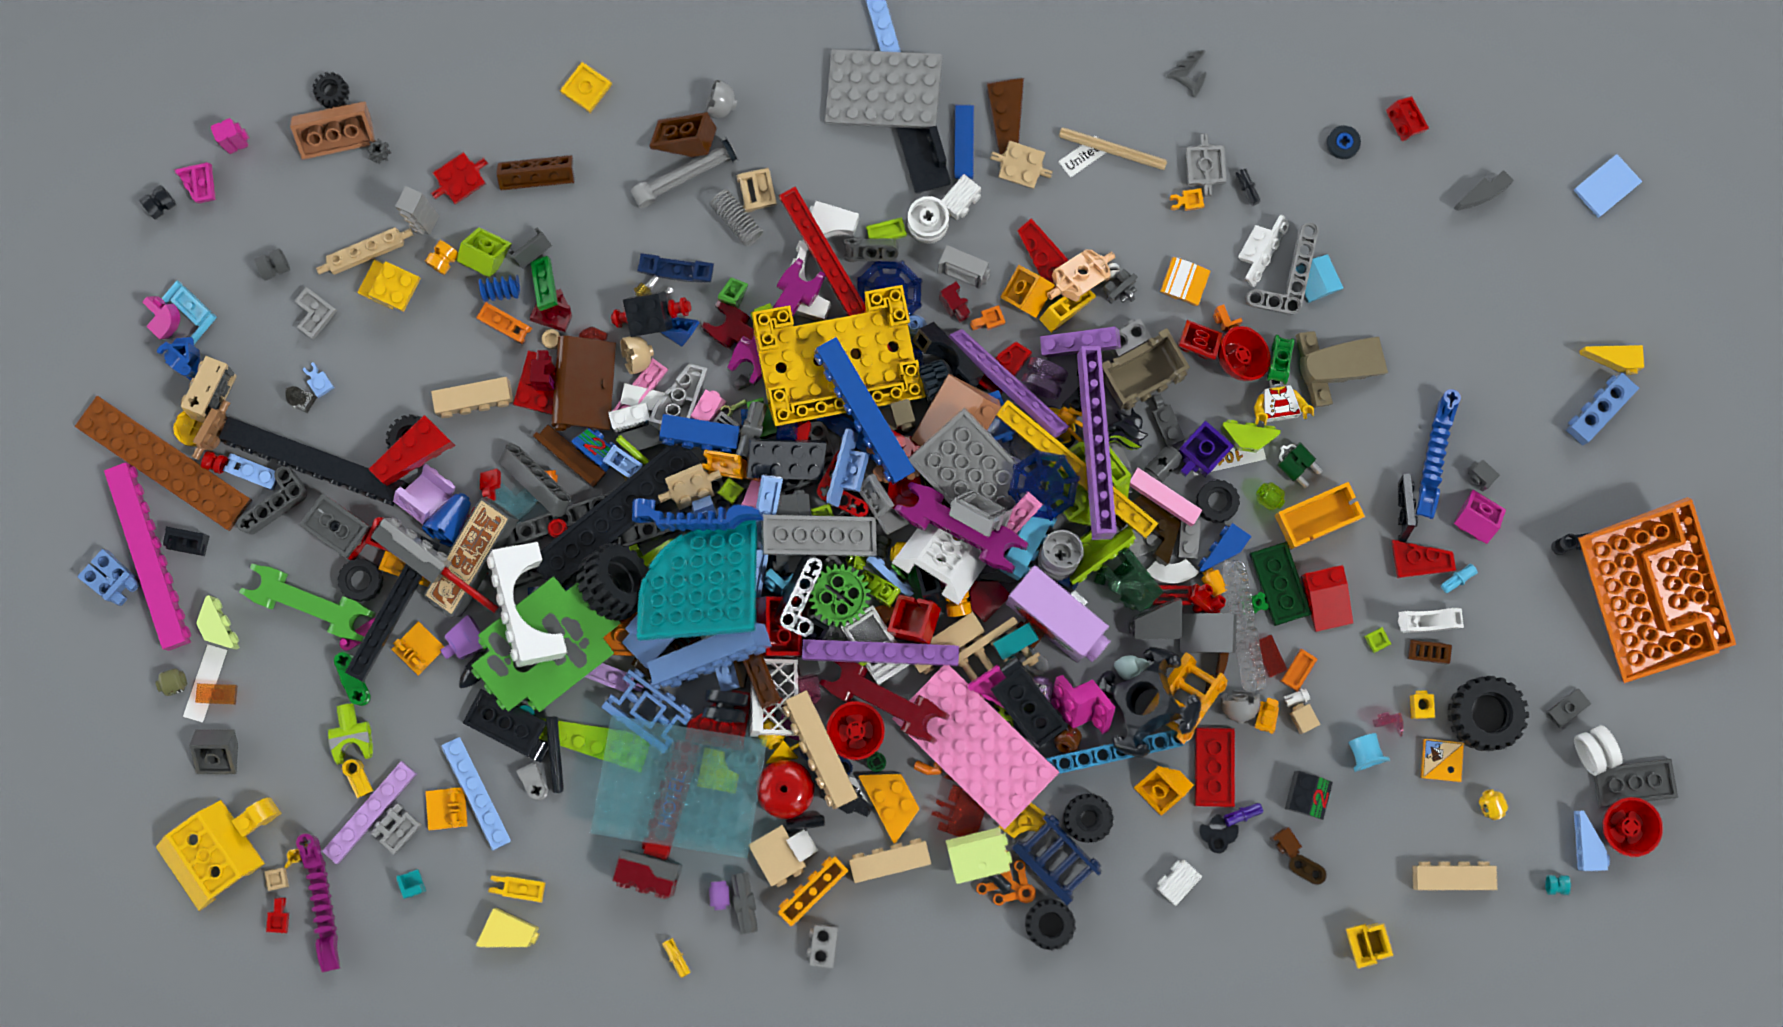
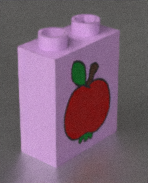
[1006,566,1110,663]

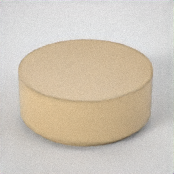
[542,329,560,349]

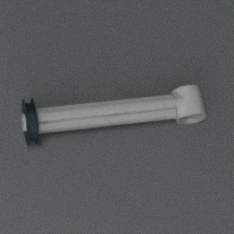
[631,136,739,208]

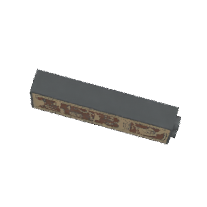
[423,498,519,618]

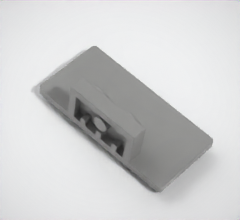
[860,459,910,535]

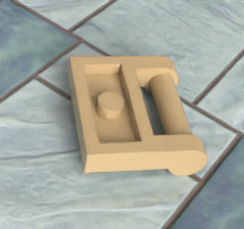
[736,168,777,212]

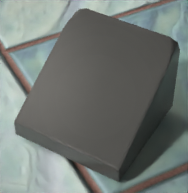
[797,657,821,677]

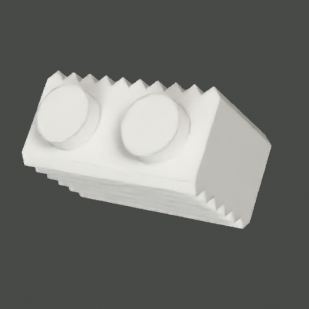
[941,174,981,220]
[608,402,651,433]
[1157,860,1202,906]

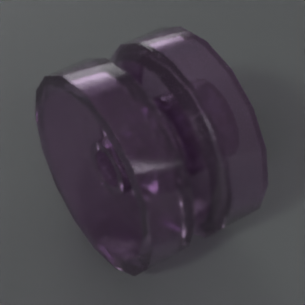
[1020,357,1069,400]

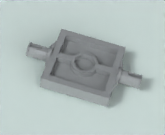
[1186,133,1227,197]

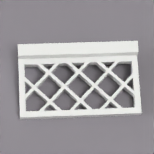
[750,659,798,737]

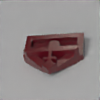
[530,289,572,333]
[969,580,1010,622]

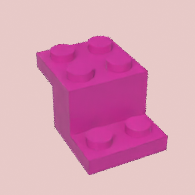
[1051,674,1116,734]

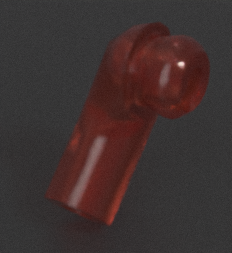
[578,327,608,341]

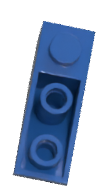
[1198,523,1252,574]

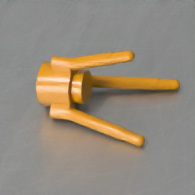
[1057,407,1084,442]

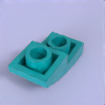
[993,622,1039,660]

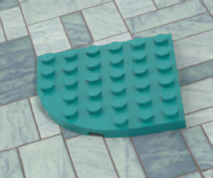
[637,520,757,641]

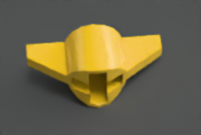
[284,843,308,869]

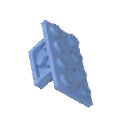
[622,614,675,668]

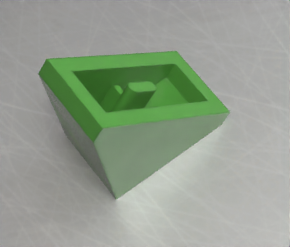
[718,277,748,308]

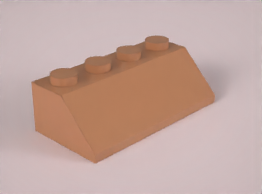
[290,101,375,160]

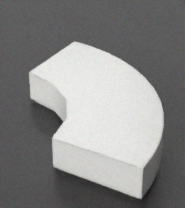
[1144,559,1199,584]

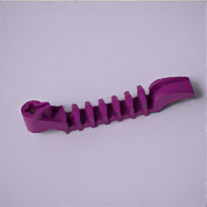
[296,834,341,972]

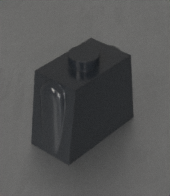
[915,564,945,604]

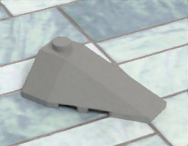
[649,363,707,431]

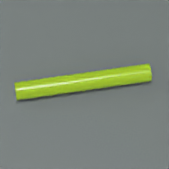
[615,435,649,466]

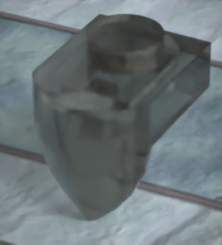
[285,386,317,413]

